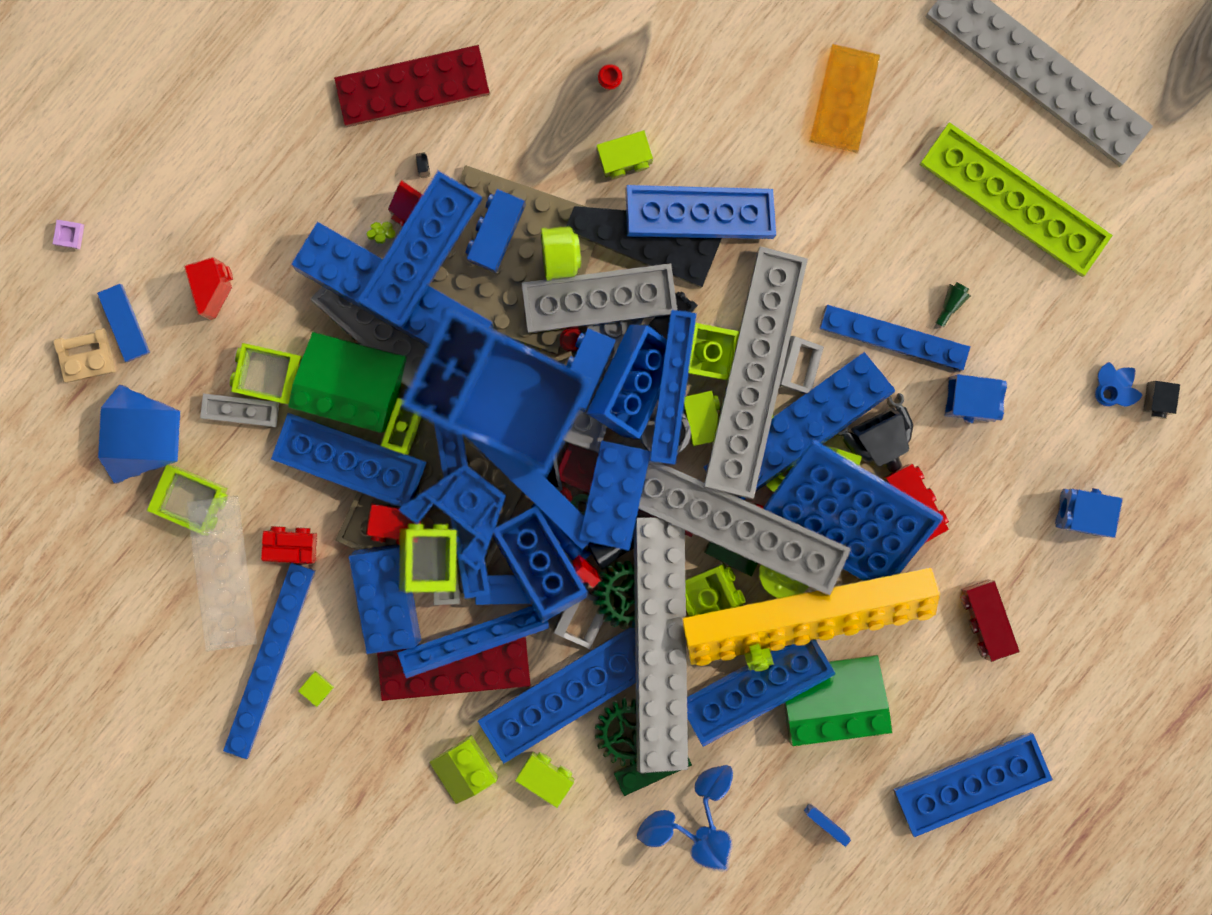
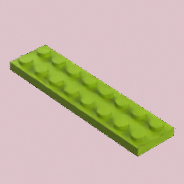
[919,122,1113,277]

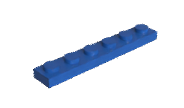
[820,305,970,371]
[650,310,697,465]
[398,606,549,678]

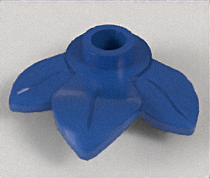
[1095,362,1143,407]

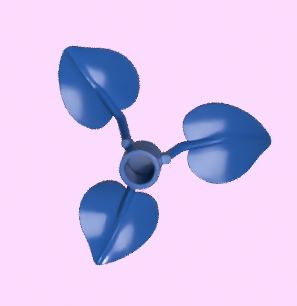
[637,765,733,871]

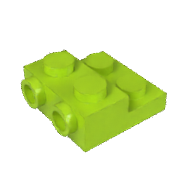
[685,563,745,617]

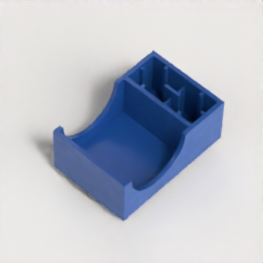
[402,309,593,476]

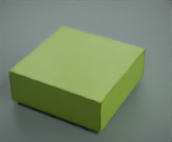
[298,671,334,707]

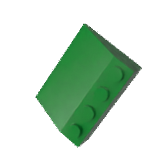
[288,332,407,433]
[784,655,893,747]

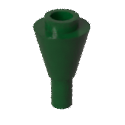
[935,282,971,327]

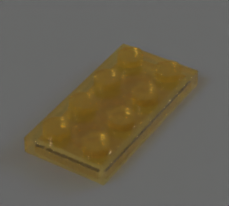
[809,44,880,153]

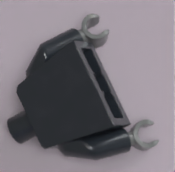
[836,393,914,472]

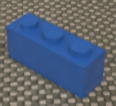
[465,189,526,273]
[566,328,616,412]

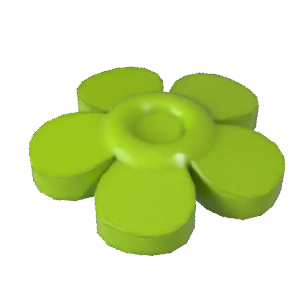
[367,222,395,244]

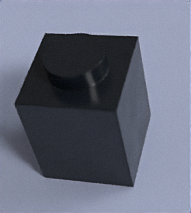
[1143,381,1180,419]

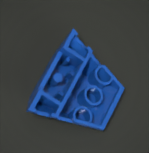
[98,384,180,484]

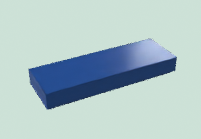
[97,284,150,362]

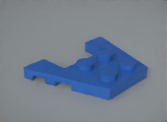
[399,464,506,572]

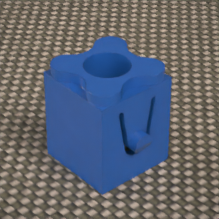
[944,374,1007,423]
[1055,488,1123,538]

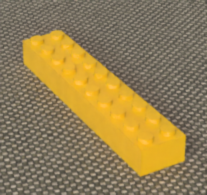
[682,568,940,666]

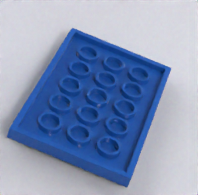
[762,439,943,581]

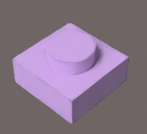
[53,220,84,249]

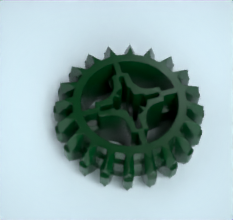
[591,561,635,629]
[595,698,637,767]

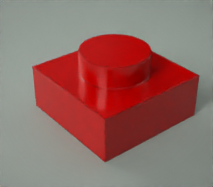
[572,555,600,587]

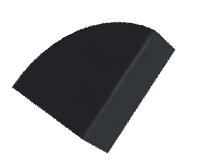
[416,152,431,178]

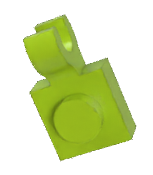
[744,644,774,671]

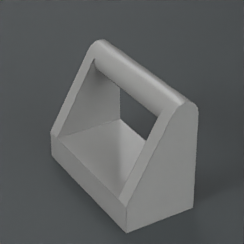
[779,336,824,394]
[554,592,612,649]

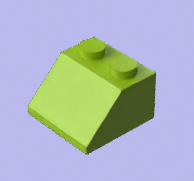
[688,323,740,380]
[429,735,498,804]

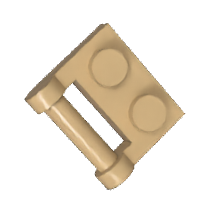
[54,328,115,383]

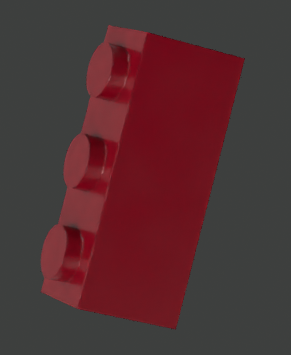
[960,579,1020,662]

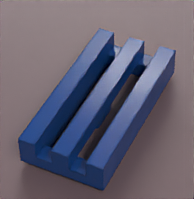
[804,804,851,847]

